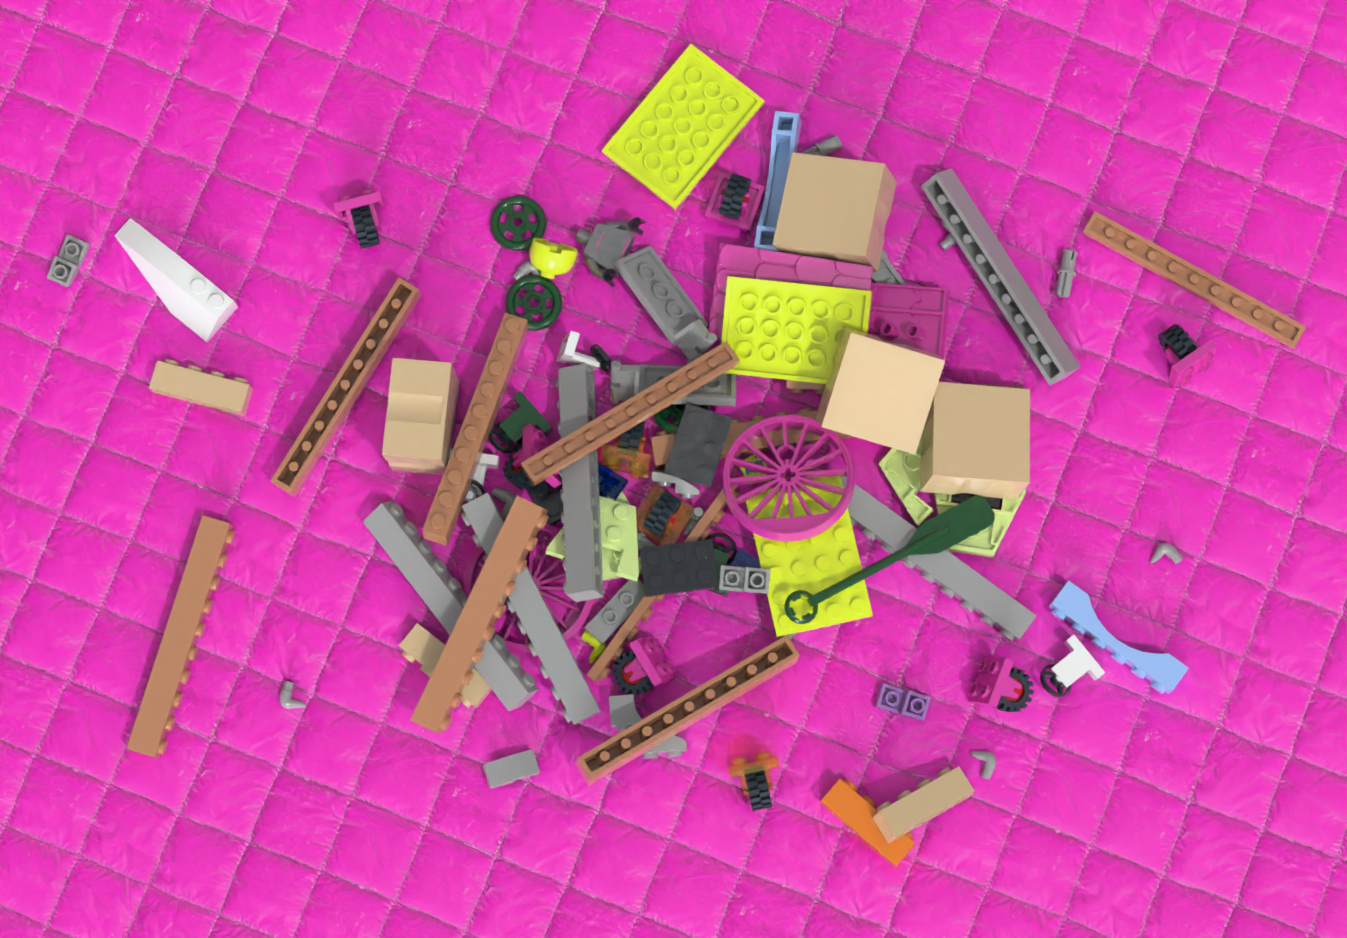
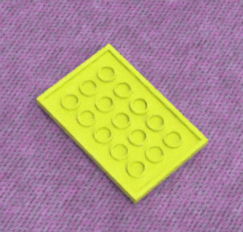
[602,44,765,210]
[721,276,872,384]
[746,476,873,638]

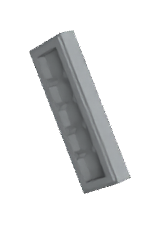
[584,579,645,645]

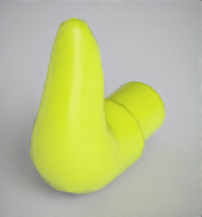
[581,631,606,664]

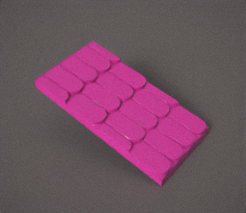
[707,242,873,340]
[868,283,950,382]

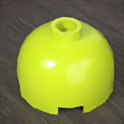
[529,238,578,279]

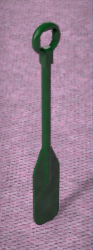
[784,495,995,624]

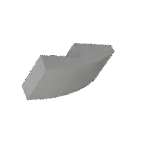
[46,234,91,287]
[651,469,700,498]
[719,565,770,594]
[483,749,540,789]

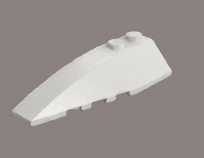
[115,218,238,342]

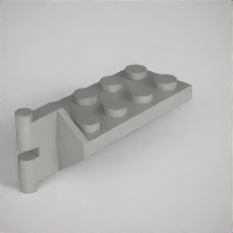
[614,245,717,364]
[610,361,736,406]

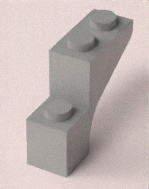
[609,694,687,759]

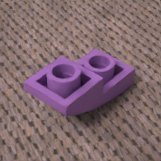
[874,683,931,721]

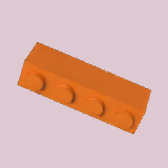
[820,779,915,867]

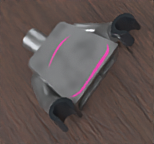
[575,217,646,287]

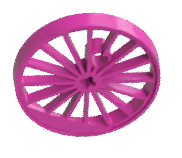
[723,415,855,542]
[464,524,594,653]

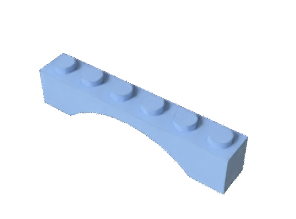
[754,111,802,251]
[1049,580,1189,694]

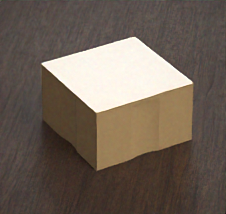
[773,152,897,273]
[815,326,945,454]
[382,358,460,476]
[920,382,1030,499]

